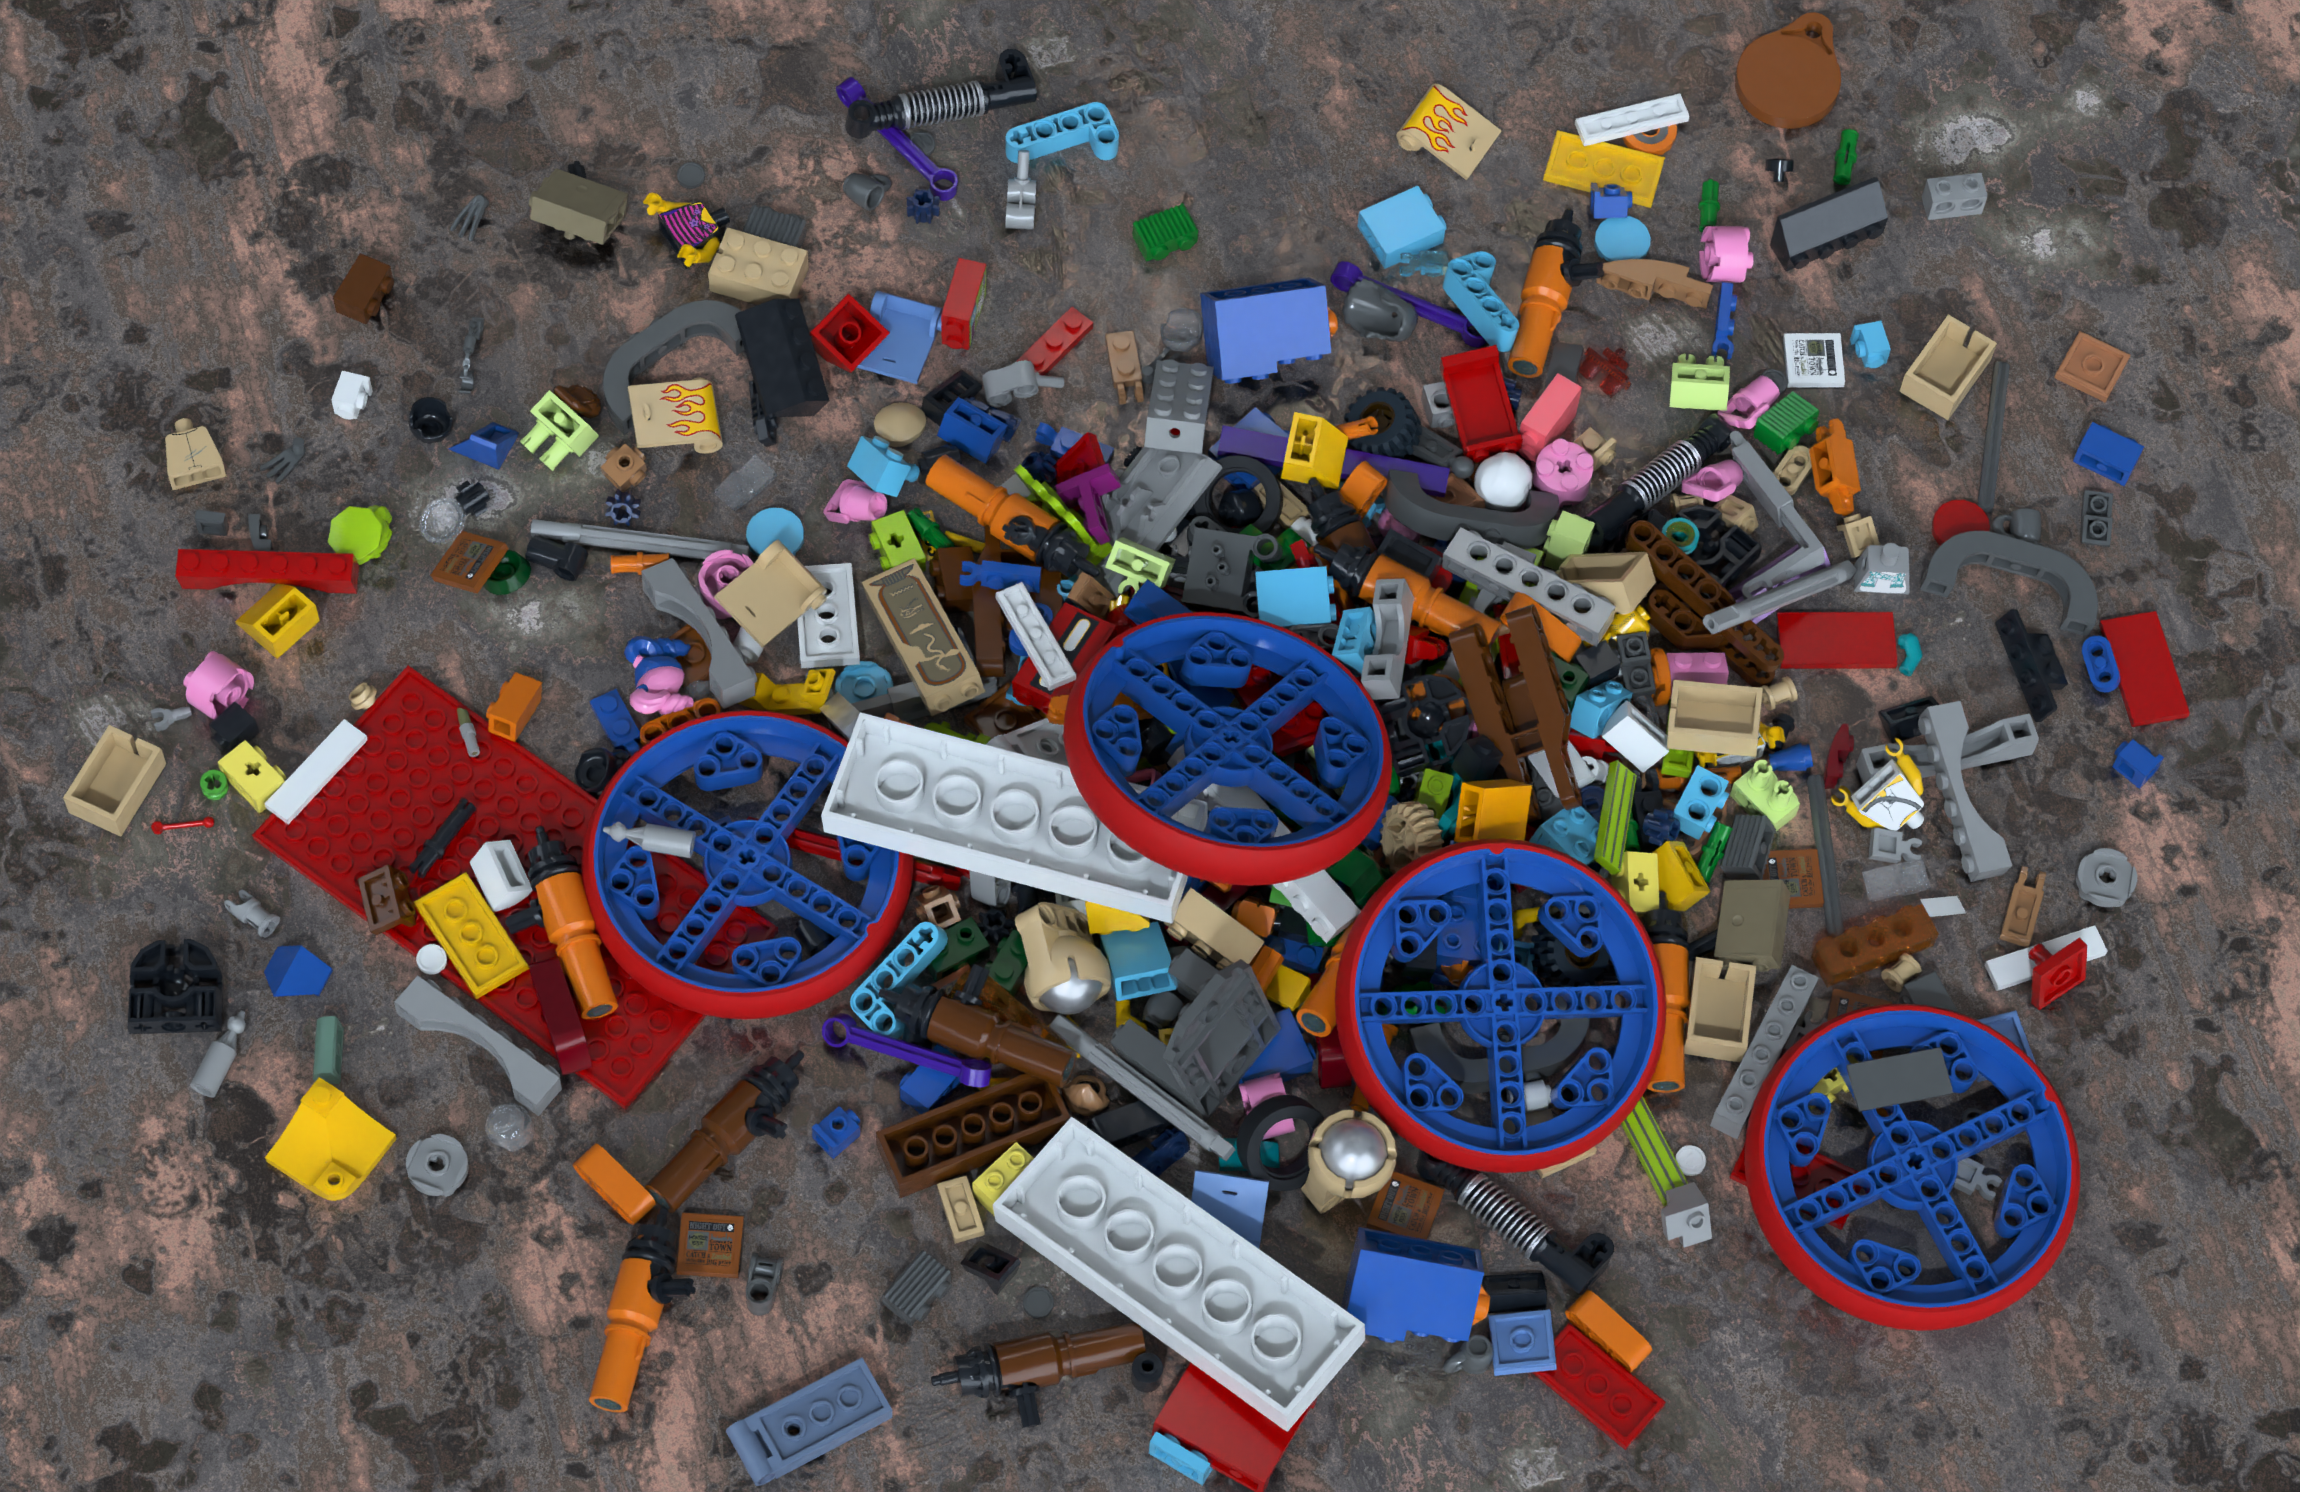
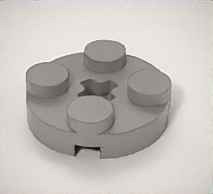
[2076,848,2137,907]
[406,1134,469,1197]

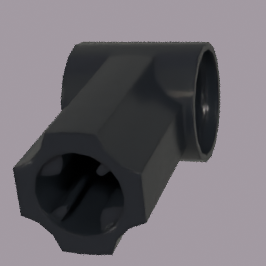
[525,535,589,581]

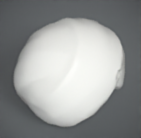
[1474,452,1532,512]

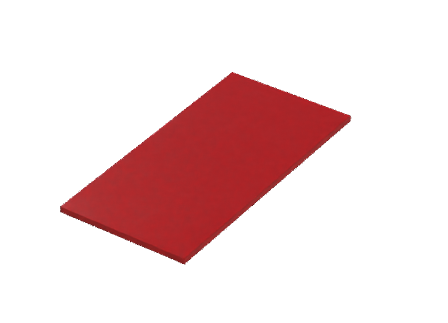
[252,665,779,1110]

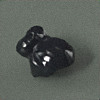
[574,747,631,793]

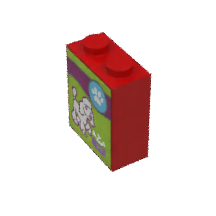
[941,258,986,350]

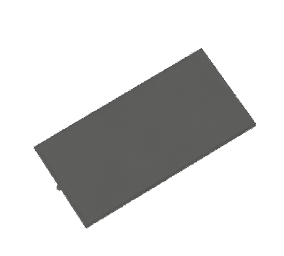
[1846,1047,1953,1112]

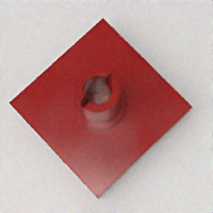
[1053,432,1105,512]
[2028,937,2088,1010]

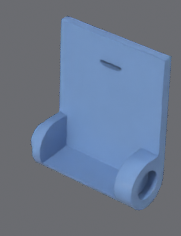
[856,290,943,384]
[1191,1170,1269,1249]

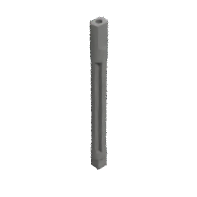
[531,519,750,559]
[1703,560,1857,634]
[1048,1014,1235,1161]

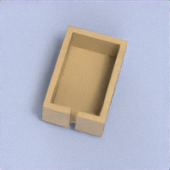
[708,227,809,305]
[1899,314,1997,420]
[1550,552,1656,614]
[1667,680,1763,757]
[63,725,166,837]
[1164,888,1265,970]
[1684,957,1756,1063]

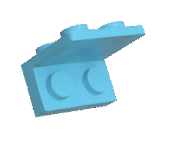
[1529,806,1599,865]
[1149,1431,1213,1486]

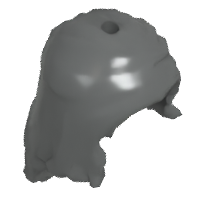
[1342,278,1418,342]

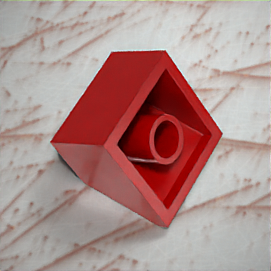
[810,293,890,373]

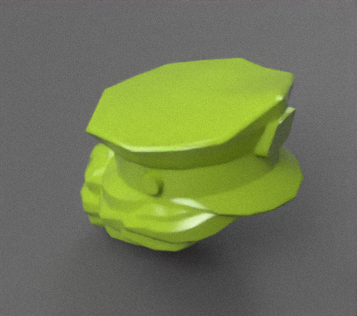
[328,505,392,565]

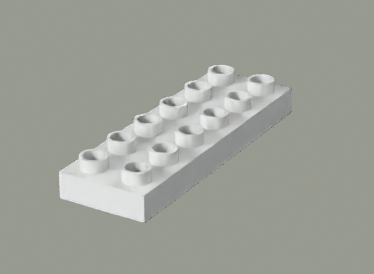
[821,712,1208,924]
[993,1117,1365,1432]

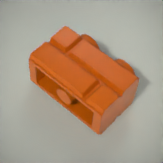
[1231,895,1280,938]

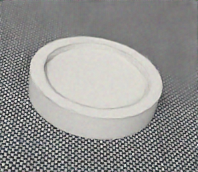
[416,944,447,975]
[1675,1145,1706,1176]

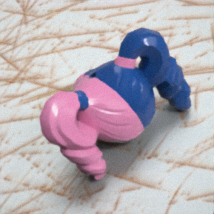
[624,636,694,715]

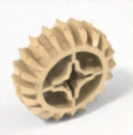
[1379,801,1444,874]

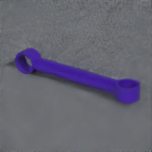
[836,77,958,201]
[1330,261,1487,347]
[822,1013,992,1087]

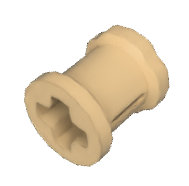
[1670,493,1704,518]
[1760,676,1798,710]
[1881,953,1922,992]

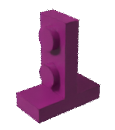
[1055,463,1121,545]

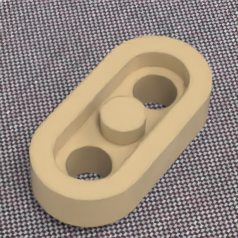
[1773,446,1812,496]

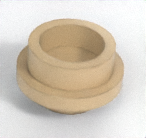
[349,683,377,710]

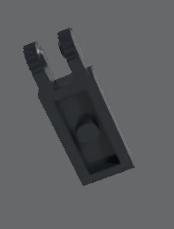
[1631,769,1664,852]

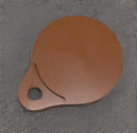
[1735,12,1841,129]

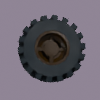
[1344,387,1422,460]
[1530,912,1611,987]

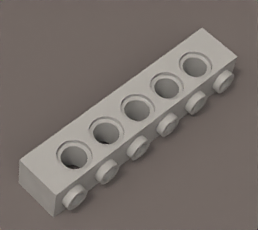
[1442,527,1616,647]
[1710,965,1819,1140]

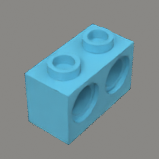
[1332,607,1376,677]
[1570,680,1633,739]
[1673,765,1729,840]

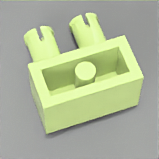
[1669,354,1730,411]
[520,390,599,471]
[1730,760,1800,832]

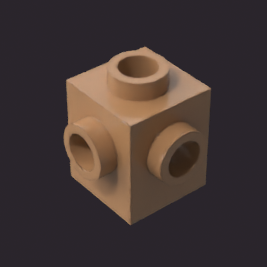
[600,444,647,492]
[915,885,961,930]

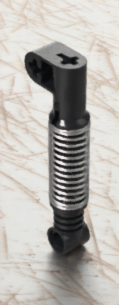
[845,49,1037,139]
[1584,413,1735,554]
[1416,1150,1614,1295]

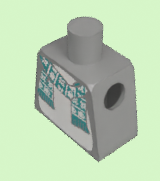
[1854,543,1910,595]

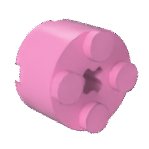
[1699,226,1753,283]
[1533,439,1593,508]
[698,550,754,619]
[183,651,254,720]
[1238,1072,1295,1140]

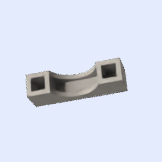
[1361,578,1414,700]

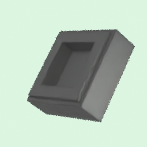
[194,510,229,536]

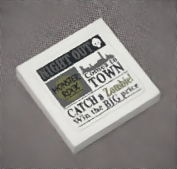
[1783,333,1845,388]

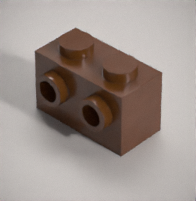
[333,253,394,324]
[929,546,974,613]

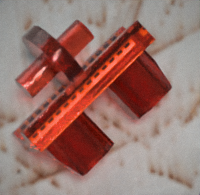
[1579,347,1632,398]

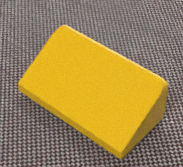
[1266,964,1311,1011]

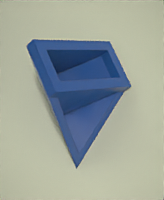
[448,422,519,470]
[264,945,333,997]

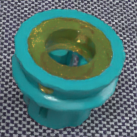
[1662,518,1699,555]

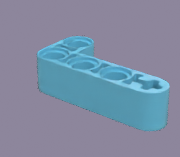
[1005,102,1119,163]
[1443,251,1519,352]
[850,922,948,1039]

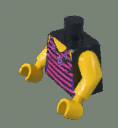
[643,192,730,269]

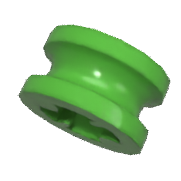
[200,770,229,800]

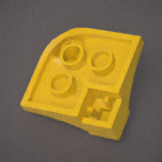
[265,1077,397,1201]

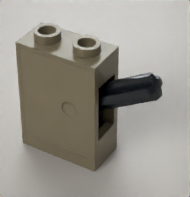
[528,161,628,245]
[1688,880,1791,972]

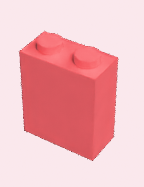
[1518,373,1582,462]

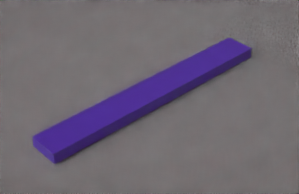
[1217,425,1450,498]

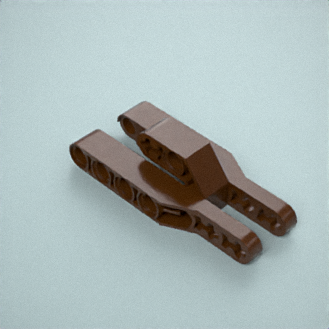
[972,500,1062,678]
[1620,520,1784,688]
[1449,604,1582,824]

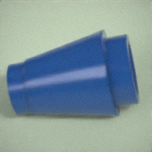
[1768,742,1813,771]

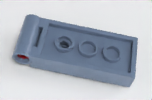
[726,1357,893,1486]

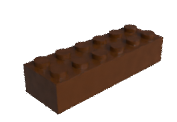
[876,1073,1070,1198]

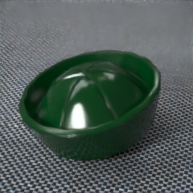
[484,550,531,595]

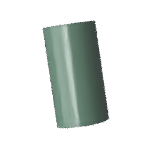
[313,1016,344,1084]

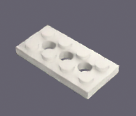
[797,563,860,668]

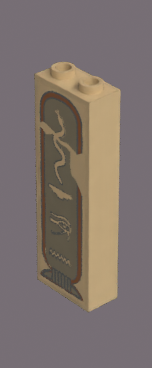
[862,558,985,717]

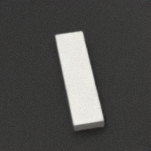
[1575,93,1689,146]
[995,582,1076,691]
[264,719,368,825]
[1984,925,2107,991]

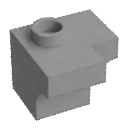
[1661,1182,1712,1248]

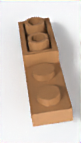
[1596,259,1713,309]

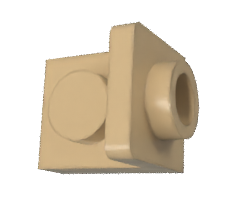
[1573,427,1617,471]
[1712,495,1758,535]
[1836,513,1880,558]

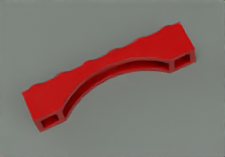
[175,549,359,594]

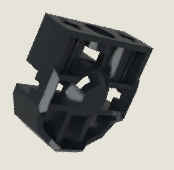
[1656,505,1762,599]
[1373,674,1475,778]
[127,939,224,1034]

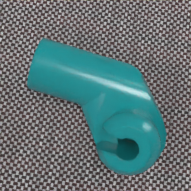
[1898,633,1923,676]

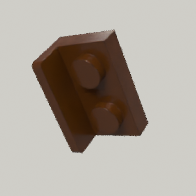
[358,865,416,935]

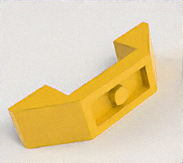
[738,669,836,715]

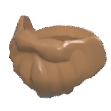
[1061,1075,1110,1116]

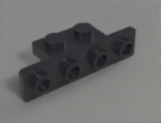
[1995,609,2068,722]

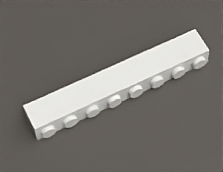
[1167,744,1361,943]

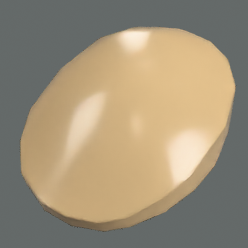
[874,402,926,447]

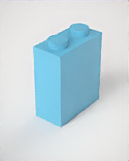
[1357,185,1447,269]
[1255,566,1337,634]
[1099,921,1176,1001]

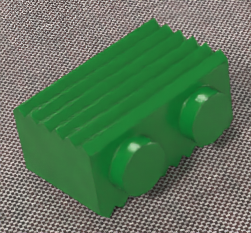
[1132,203,1198,262]
[1753,391,1820,455]

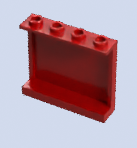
[1152,1363,1318,1492]

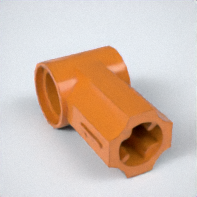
[1249,945,1284,998]

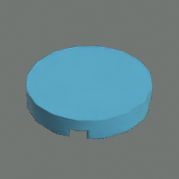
[1594,216,1651,262]
[746,508,804,556]
[835,661,893,704]

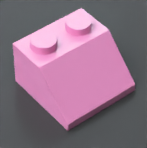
[1665,652,1729,699]

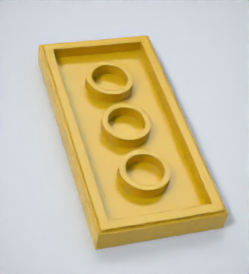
[1543,130,1665,208]
[414,872,529,999]

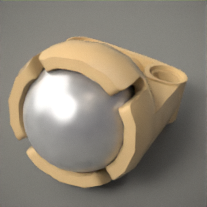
[1015,902,1112,1015]
[1301,1110,1397,1214]

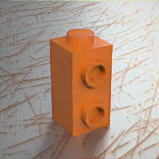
[486,672,542,742]

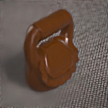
[553,384,601,419]

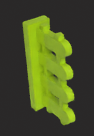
[1014,464,1113,566]

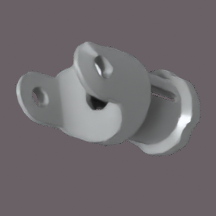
[224,889,280,938]

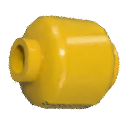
[1609,605,1651,642]

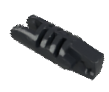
[749,380,778,447]

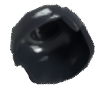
[408,397,453,444]

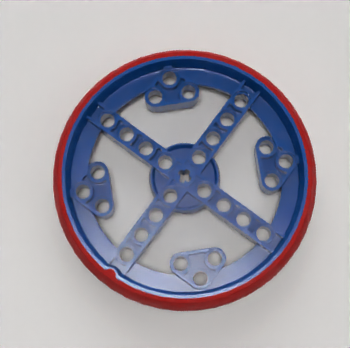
[1063,612,1392,886]
[581,710,914,1020]
[1335,838,1666,1173]
[1744,1004,2080,1331]

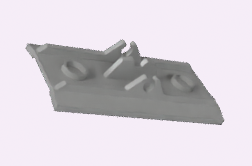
[1075,447,1222,598]

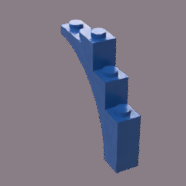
[1123,579,1236,755]

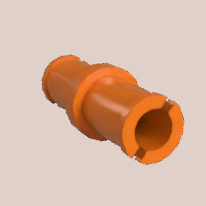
[611,552,670,575]

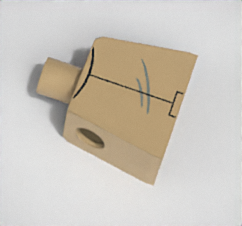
[165,418,227,490]

